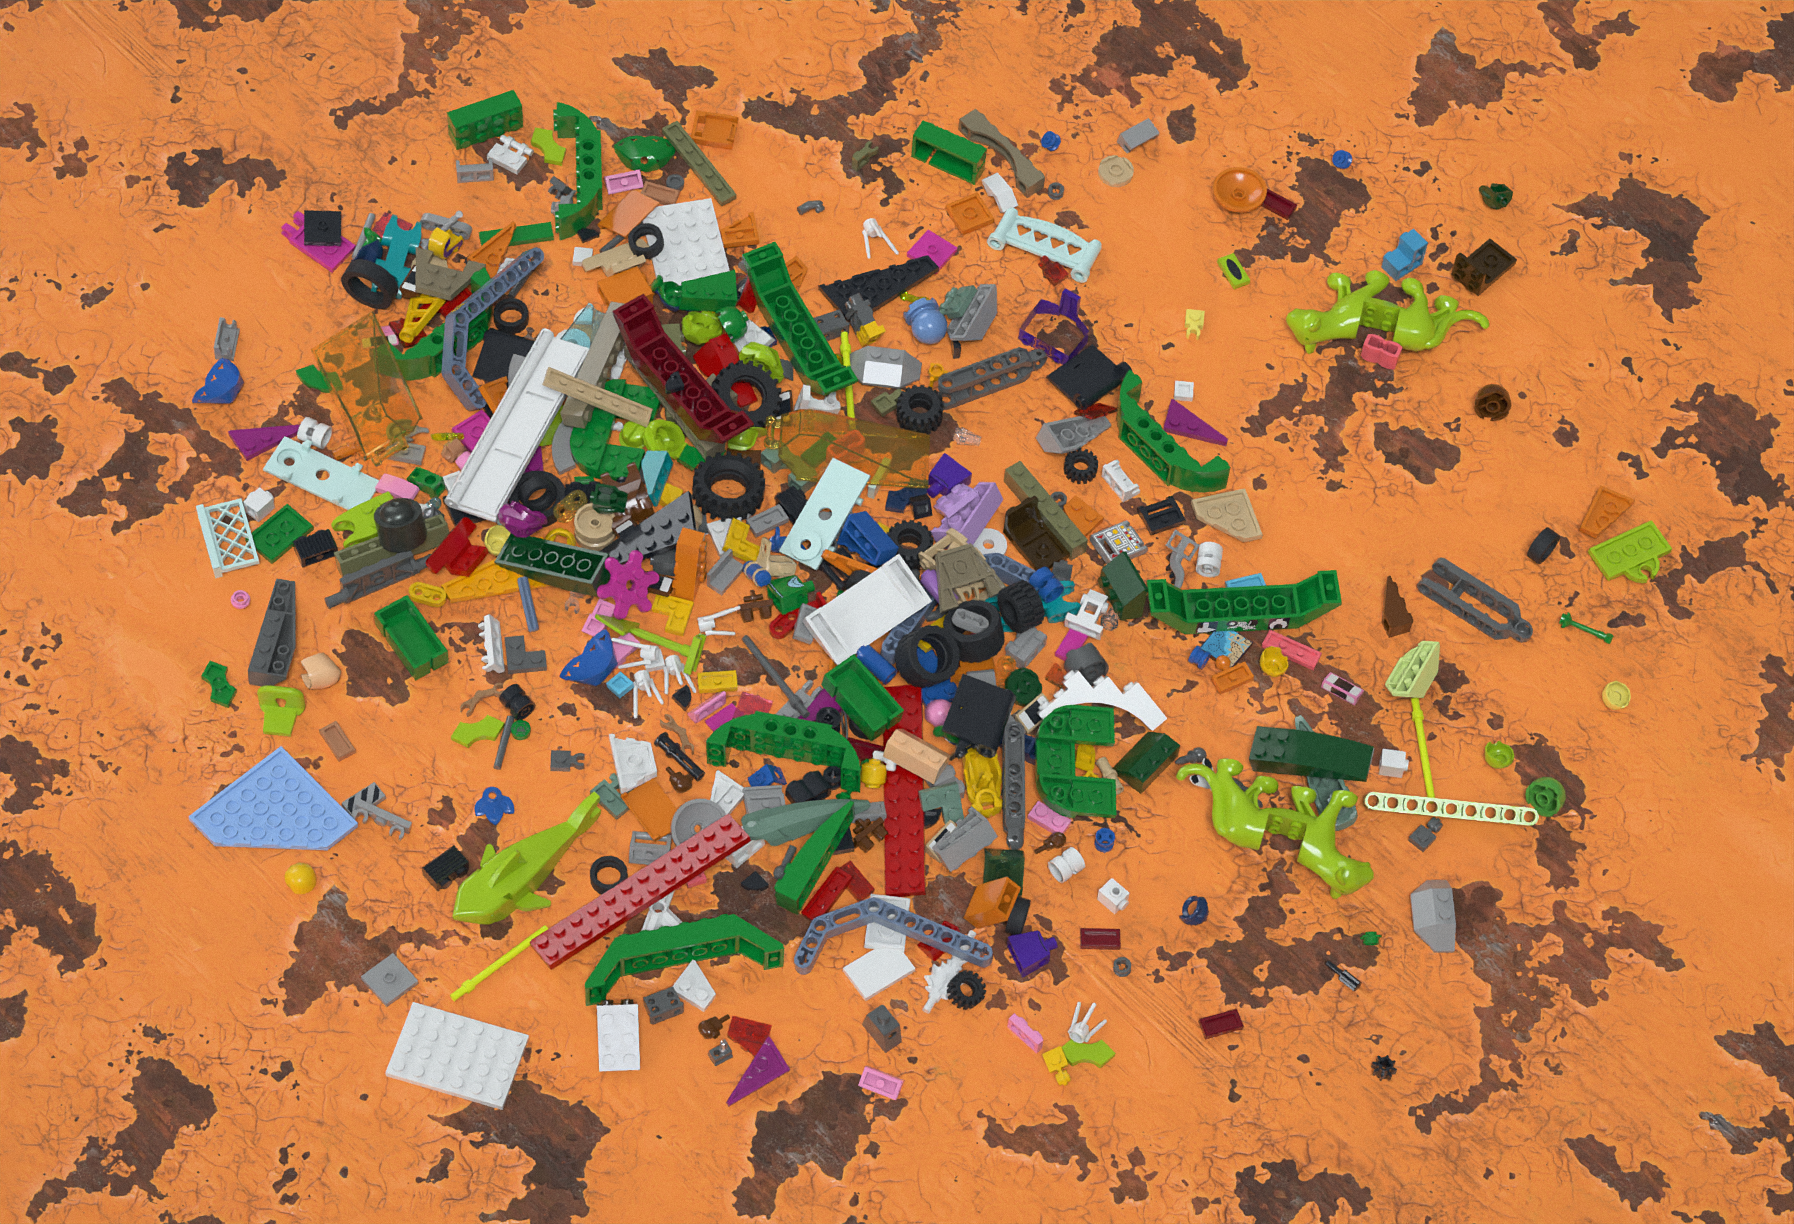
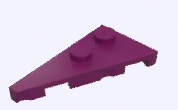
[1163,399,1228,446]
[228,424,301,461]
[726,1036,790,1107]

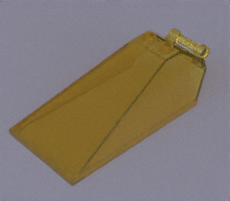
[311,311,423,467]
[764,409,930,489]

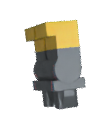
[845,293,886,348]

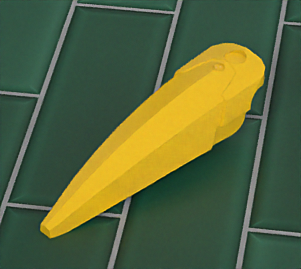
[959,679,1002,806]

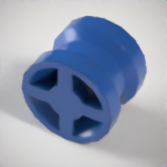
[1188,645,1211,670]
[1094,828,1115,853]

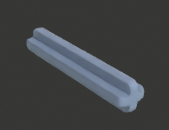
[517,577,539,632]

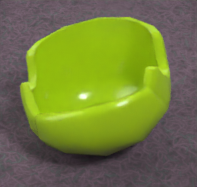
[1484,741,1514,769]

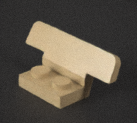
[582,239,649,277]

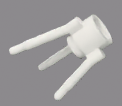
[862,218,899,259]
[697,606,741,636]
[611,638,659,669]
[663,655,697,695]
[633,670,664,718]
[1068,1002,1107,1043]

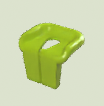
[257,685,305,737]

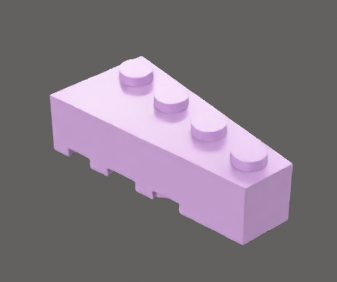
[931,482,1003,549]

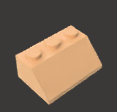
[883,729,951,784]

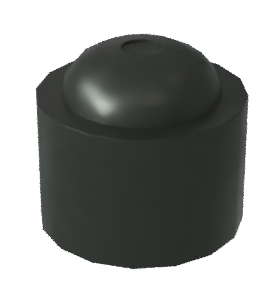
[374,498,427,553]

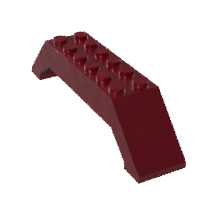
[613,294,754,444]

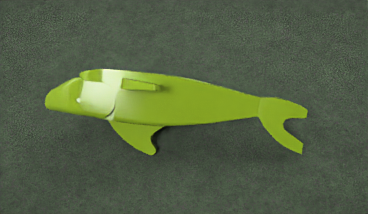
[453,791,601,925]

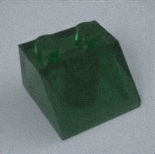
[983,848,1025,895]

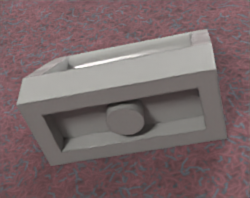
[629,831,672,865]

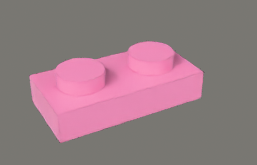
[1027,801,1072,834]
[1007,1013,1044,1054]

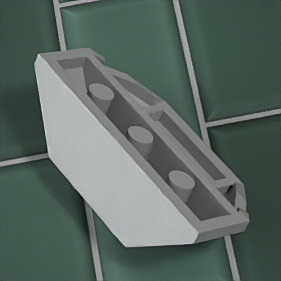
[947,284,997,341]
[850,346,922,389]
[1410,880,1456,953]

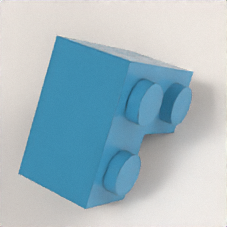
[1382,229,1428,281]

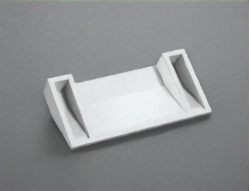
[802,554,932,665]

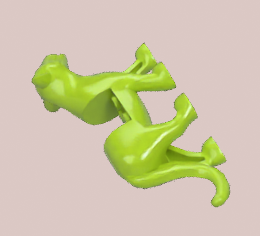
[1286,270,1489,354]
[1176,758,1374,899]

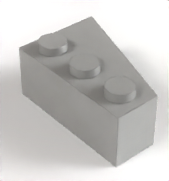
[932,806,998,872]

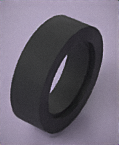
[341,259,399,309]
[509,471,565,527]

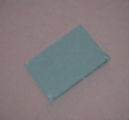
[560,303,605,348]

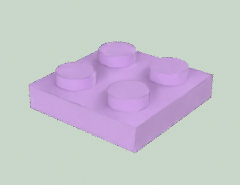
[933,483,978,518]

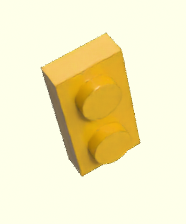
[697,670,738,693]

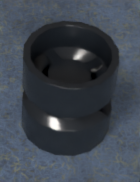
[499,684,536,721]
[816,707,841,733]

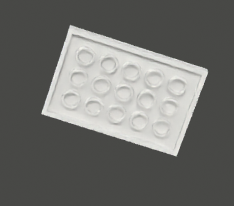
[642,198,730,286]
[385,1002,529,1110]

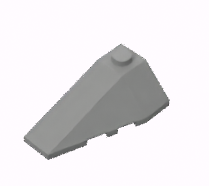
[1036,412,1111,454]

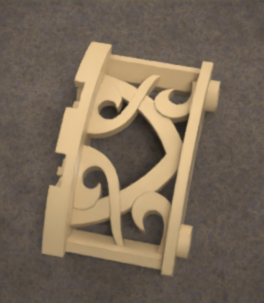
[918,528,995,604]

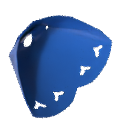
[192,358,244,404]
[560,629,618,686]

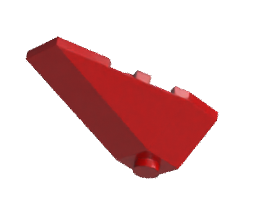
[693,333,758,408]

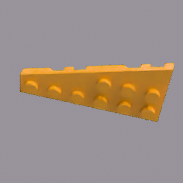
[441,537,550,603]

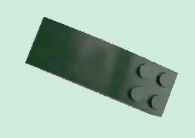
[495,533,611,598]
[1249,726,1375,782]

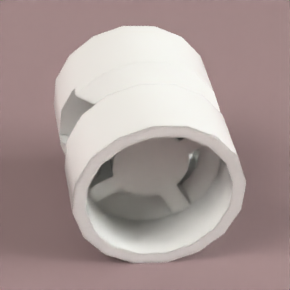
[297,417,332,449]
[1196,542,1223,577]
[1048,847,1085,883]

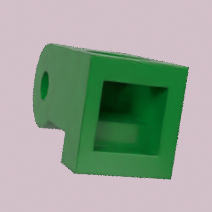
[407,467,446,500]

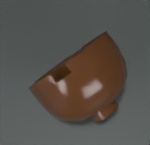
[1474,384,1512,421]

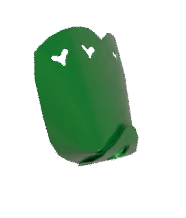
[614,135,676,172]

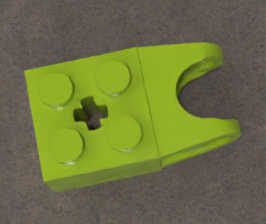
[331,491,393,548]

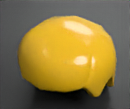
[1259,646,1289,677]
[284,862,317,894]

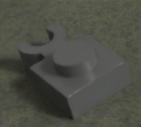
[550,750,585,772]

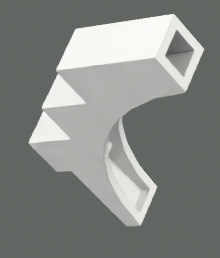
[1037,670,1167,731]

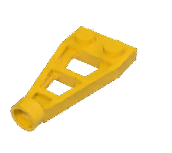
[399,294,446,343]

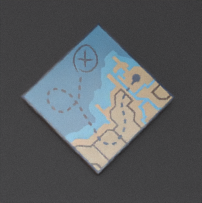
[1201,631,1253,667]

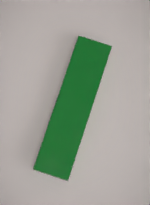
[479,222,554,247]

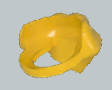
[545,528,576,546]
[971,788,1003,818]

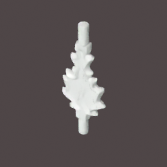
[922,930,977,1014]

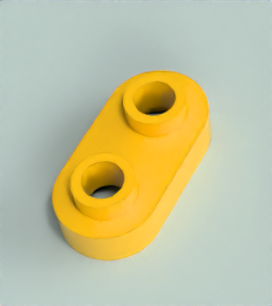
[409,582,446,607]

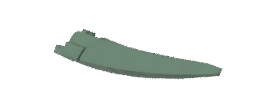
[1295,715,1358,831]
[741,799,871,846]

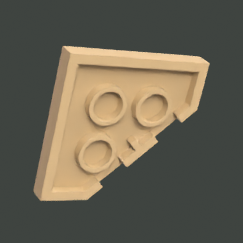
[1191,488,1263,542]

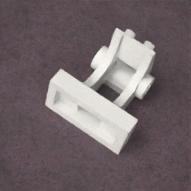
[794,385,841,423]
[1065,589,1109,641]

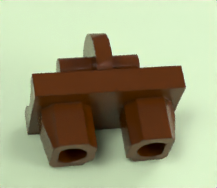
[737,590,773,623]
[853,817,888,853]

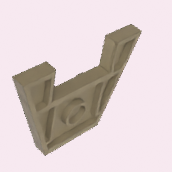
[415,247,486,301]
[935,543,1006,613]

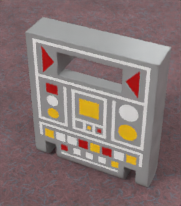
[1090,520,1148,564]

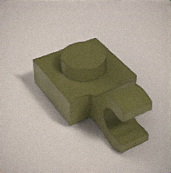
[852,141,879,172]
[871,388,902,417]

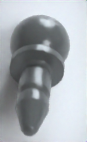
[1175,747,1207,764]

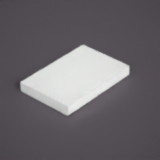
[864,894,910,953]
[843,948,915,1001]

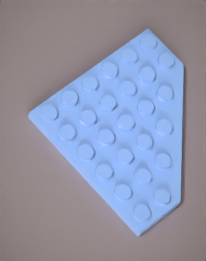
[188,746,358,851]

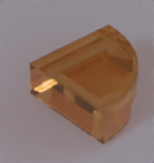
[1045,662,1065,688]

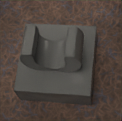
[548,176,573,200]
[1052,560,1073,581]

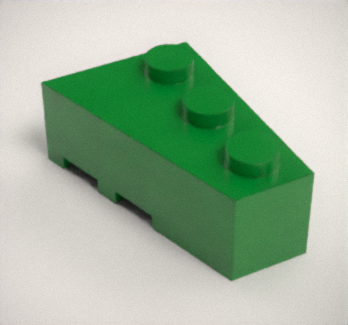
[678,270,737,312]

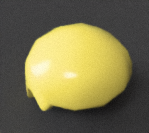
[484,525,511,556]
[1602,681,1631,710]

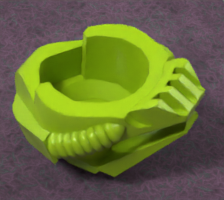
[682,311,723,346]
[739,342,784,383]
[642,419,689,460]

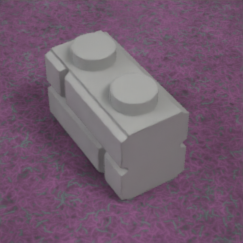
[1005,627,1047,668]

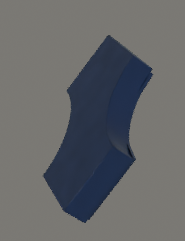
[885,479,929,514]

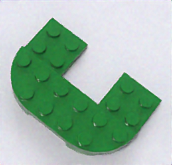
[570,379,661,481]
[1035,705,1117,818]

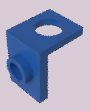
[748,764,787,787]

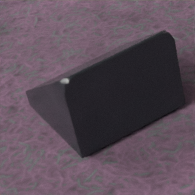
[909,494,933,520]

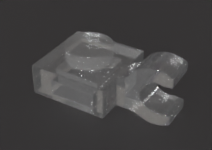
[565,591,585,614]

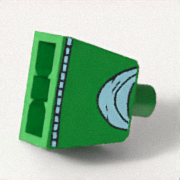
[766,575,815,615]

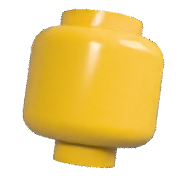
[861,759,887,788]

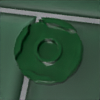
[1005,668,1042,706]

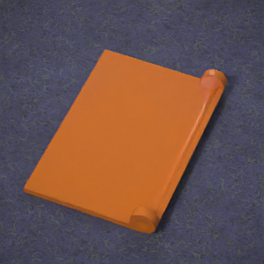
[597,189,660,238]
[620,778,677,842]

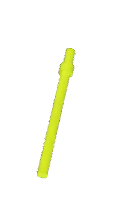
[840,332,856,432]
[1411,697,1435,804]
[450,925,548,1002]

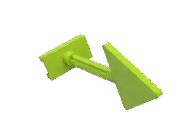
[595,614,707,675]

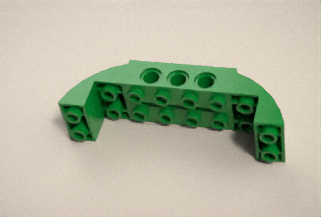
[553,102,603,240]
[374,267,493,381]
[1116,370,1231,493]
[706,711,861,792]

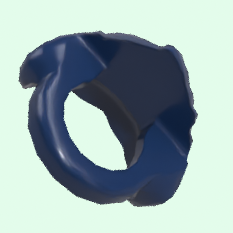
[1179,896,1209,926]

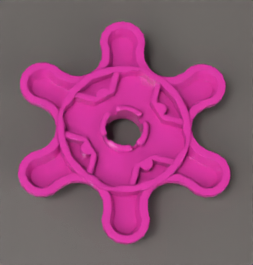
[597,550,659,620]

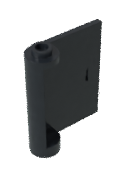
[472,328,535,388]
[1046,344,1133,410]
[941,674,1016,758]

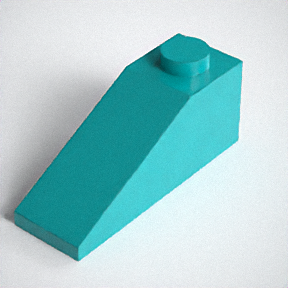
[641,451,673,507]

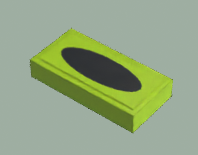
[1217,253,1250,289]

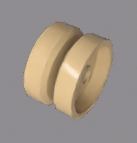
[574,503,616,551]

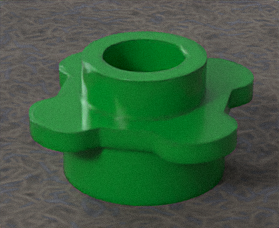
[1360,932,1382,946]

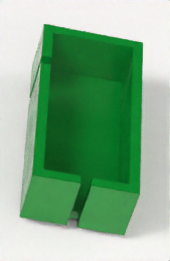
[447,89,523,150]
[911,120,987,185]
[374,595,449,681]
[821,654,904,742]

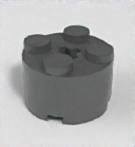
[1064,643,1109,687]

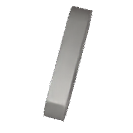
[420,213,473,240]

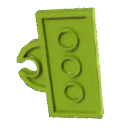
[1588,520,1672,583]

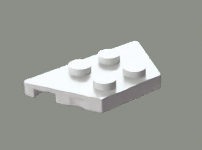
[609,734,657,794]

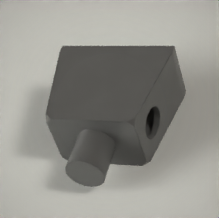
[862,1005,902,1053]

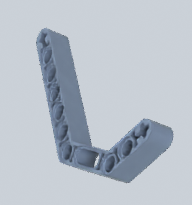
[441,247,544,411]
[880,553,1036,665]
[794,897,993,975]

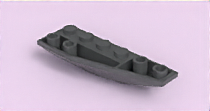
[248,578,296,686]

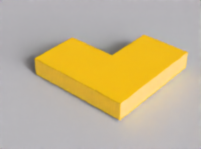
[722,518,760,562]
[652,594,694,637]

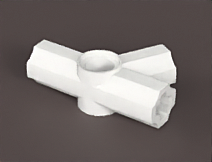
[641,891,682,931]

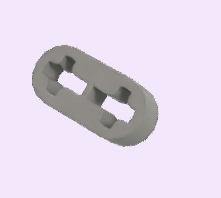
[952,609,989,634]

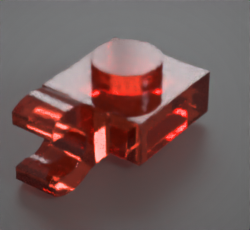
[1038,255,1069,286]

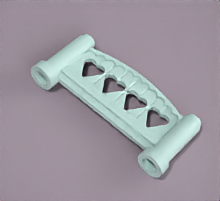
[987,207,1102,283]

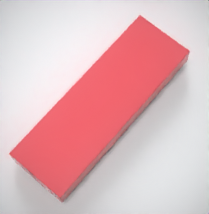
[1261,630,1322,671]

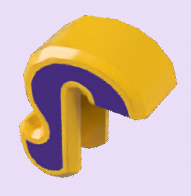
[428,227,464,260]

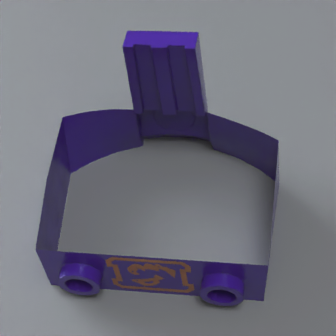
[1018,288,1089,365]

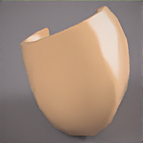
[300,652,341,690]

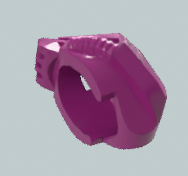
[498,501,548,537]

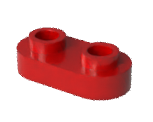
[769,608,799,639]

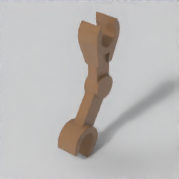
[460,683,504,717]
[660,714,694,755]

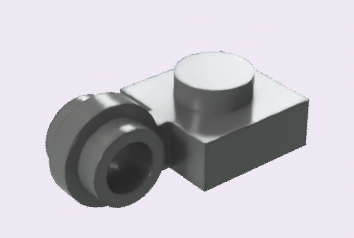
[1408,817,1443,852]

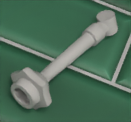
[420,211,463,250]

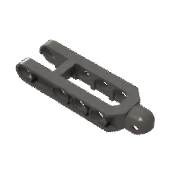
[938,347,1048,410]
[1417,557,1533,643]
[1002,721,1025,850]

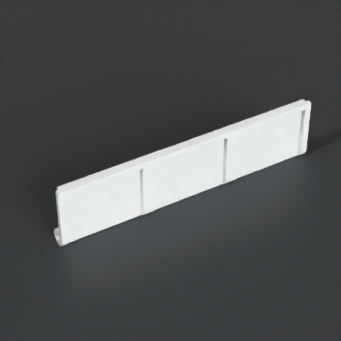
[444,328,590,523]

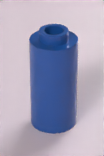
[856,645,898,685]

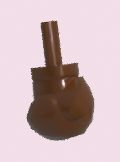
[666,767,693,793]
[1034,832,1066,854]
[698,1014,730,1039]

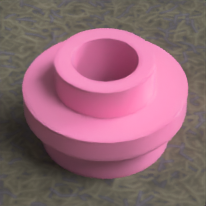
[231,590,250,609]

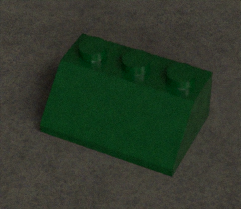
[1098,551,1148,620]
[1112,732,1180,794]

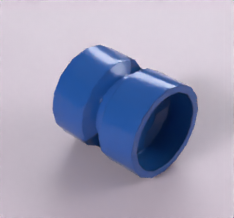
[1029,567,1064,603]

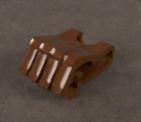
[600,462,655,523]

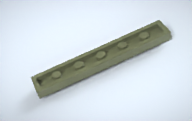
[662,121,737,206]

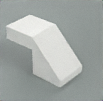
[981,173,1018,213]

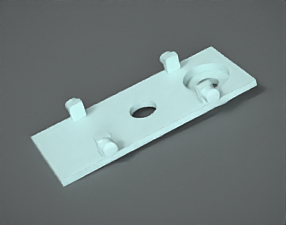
[263,436,379,510]
[779,458,871,571]

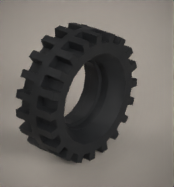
[711,360,782,428]
[692,451,765,522]

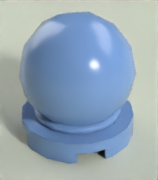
[903,298,948,345]

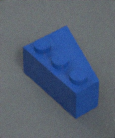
[837,511,899,566]

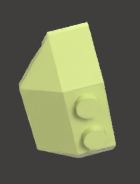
[1385,641,1440,698]

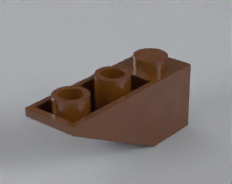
[1381,576,1413,638]

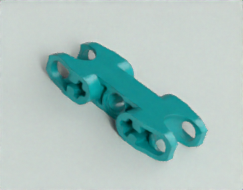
[371,214,422,299]
[984,581,1082,632]

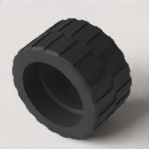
[943,600,1005,663]
[894,625,960,688]

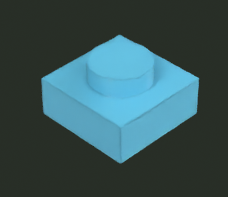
[606,671,634,698]

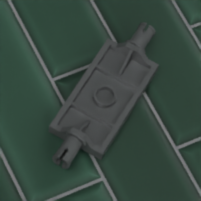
[324,550,431,609]

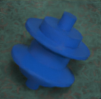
[1041,131,1061,151]
[1332,150,1352,169]

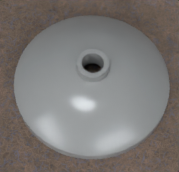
[671,799,726,846]

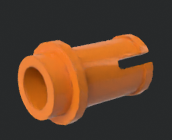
[331,442,357,461]

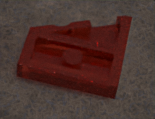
[727,1016,772,1057]

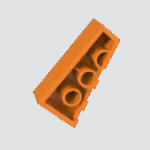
[671,527,707,602]

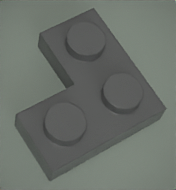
[504,635,547,674]

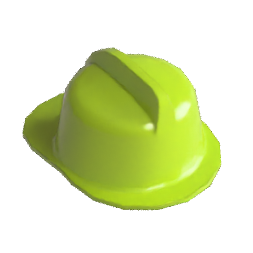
[619,420,650,449]
[728,427,769,451]

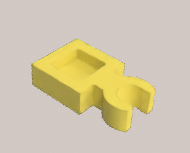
[1184,309,1205,340]

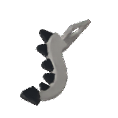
[1165,529,1199,588]

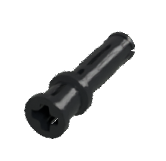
[654,732,705,782]

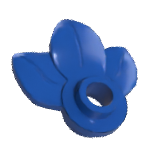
[474,787,514,825]

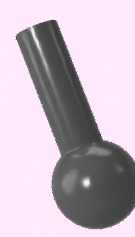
[773,845,797,880]

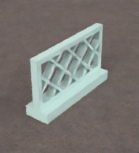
[196,498,260,578]

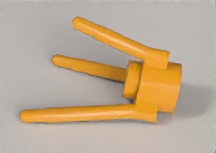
[927,362,952,390]

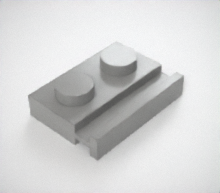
[742,785,785,814]

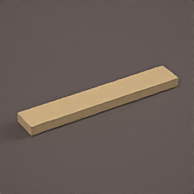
[542,367,653,427]

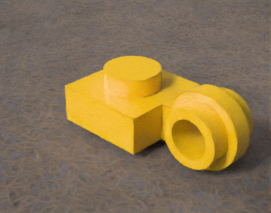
[1042,1046,1071,1086]

